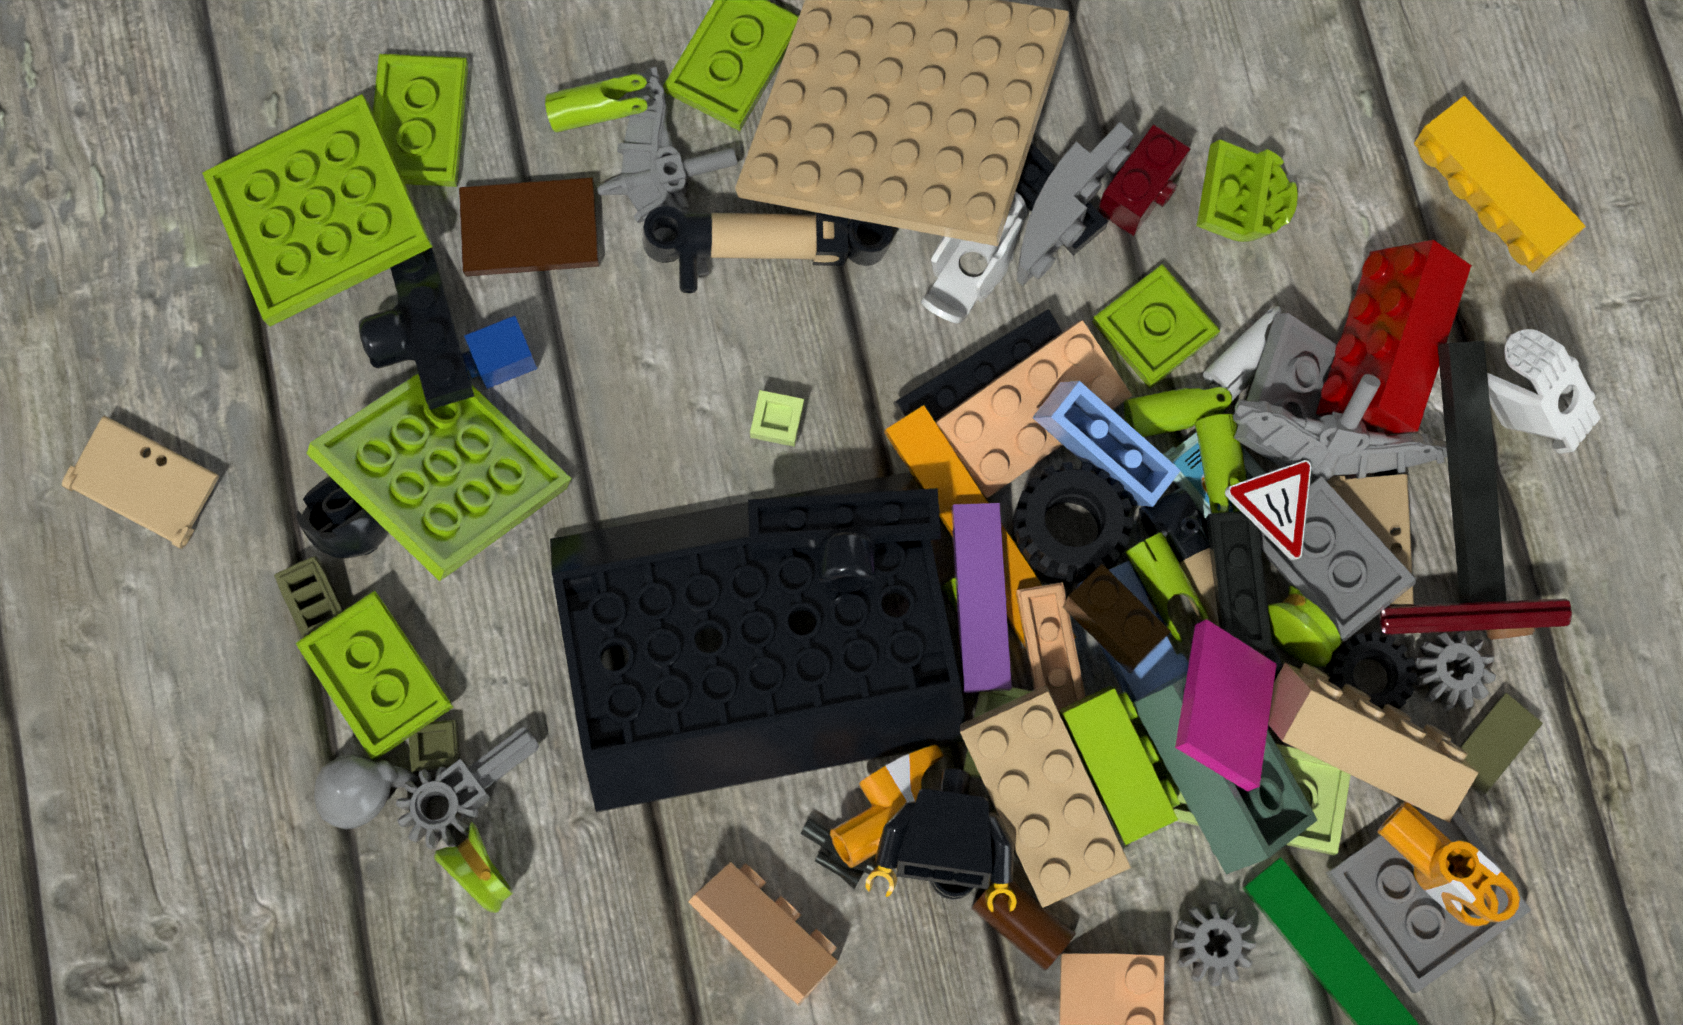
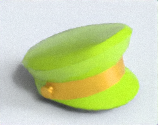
[1267,586,1341,667]
[434,822,514,913]

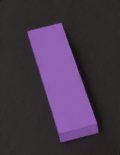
[951,503,1012,693]

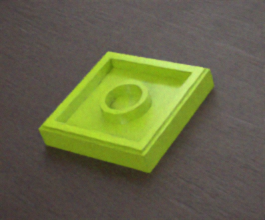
[1092,264,1220,389]

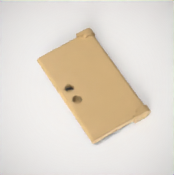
[62,415,219,549]
[1327,474,1414,606]

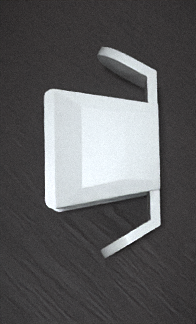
[921,192,1027,323]
[1487,329,1600,454]

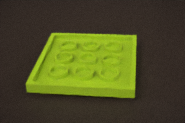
[202,94,433,327]
[306,374,572,581]

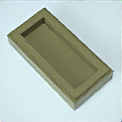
[1459,693,1543,796]

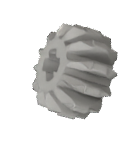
[1413,631,1496,710]
[1172,902,1256,986]

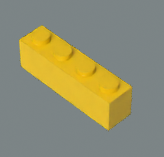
[1414,96,1586,273]

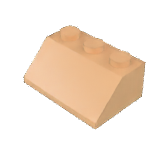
[688,862,838,1006]
[1059,954,1164,1025]

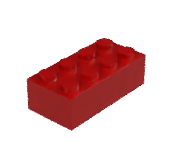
[1316,240,1472,434]

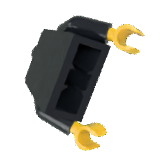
[865,769,1017,912]

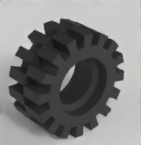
[1325,632,1417,710]

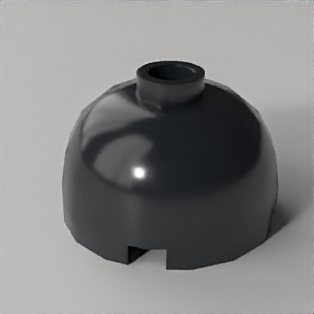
[296,476,389,559]

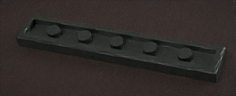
[1438,341,1507,603]

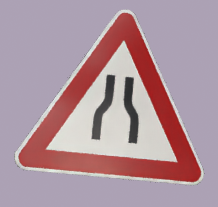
[1225,460,1312,560]

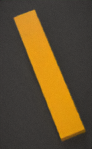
[884,405,1077,650]

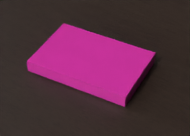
[1175,619,1276,792]

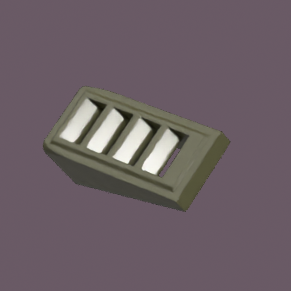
[274,556,344,638]

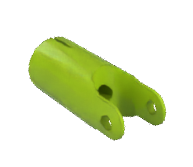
[545,74,648,133]
[1124,387,1232,437]
[1195,414,1247,513]
[1125,532,1209,642]

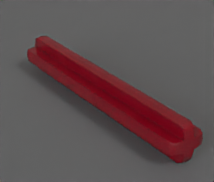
[1380,598,1572,634]

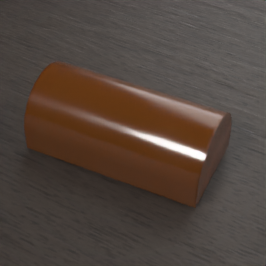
[971,881,1076,971]

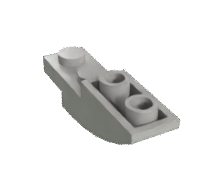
[1016,122,1134,286]

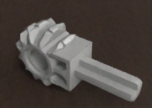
[396,727,539,849]

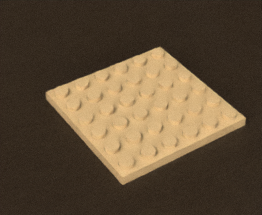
[735,0,1070,246]

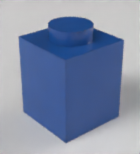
[463,316,537,389]

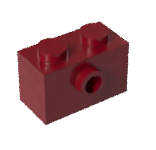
[1098,124,1191,236]

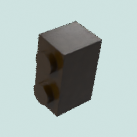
[1063,564,1171,674]

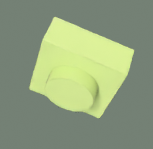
[750,390,804,447]

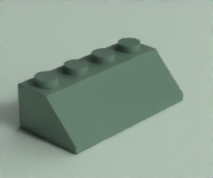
[1132,671,1318,874]

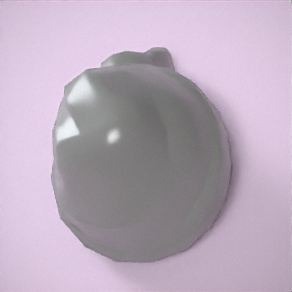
[314,754,417,830]

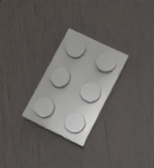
[1234,313,1337,468]
[1258,476,1416,643]

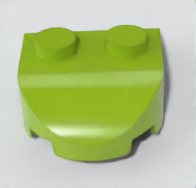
[1196,140,1298,242]

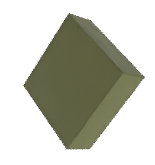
[409,720,460,774]

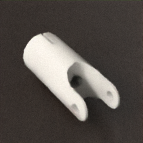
[1203,306,1281,401]

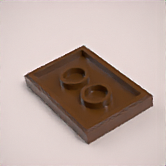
[459,177,599,277]

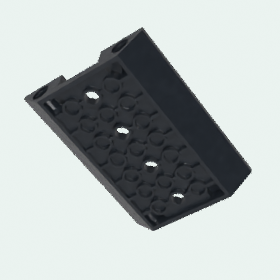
[550,472,966,813]

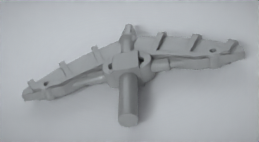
[597,67,738,276]
[1233,374,1447,485]

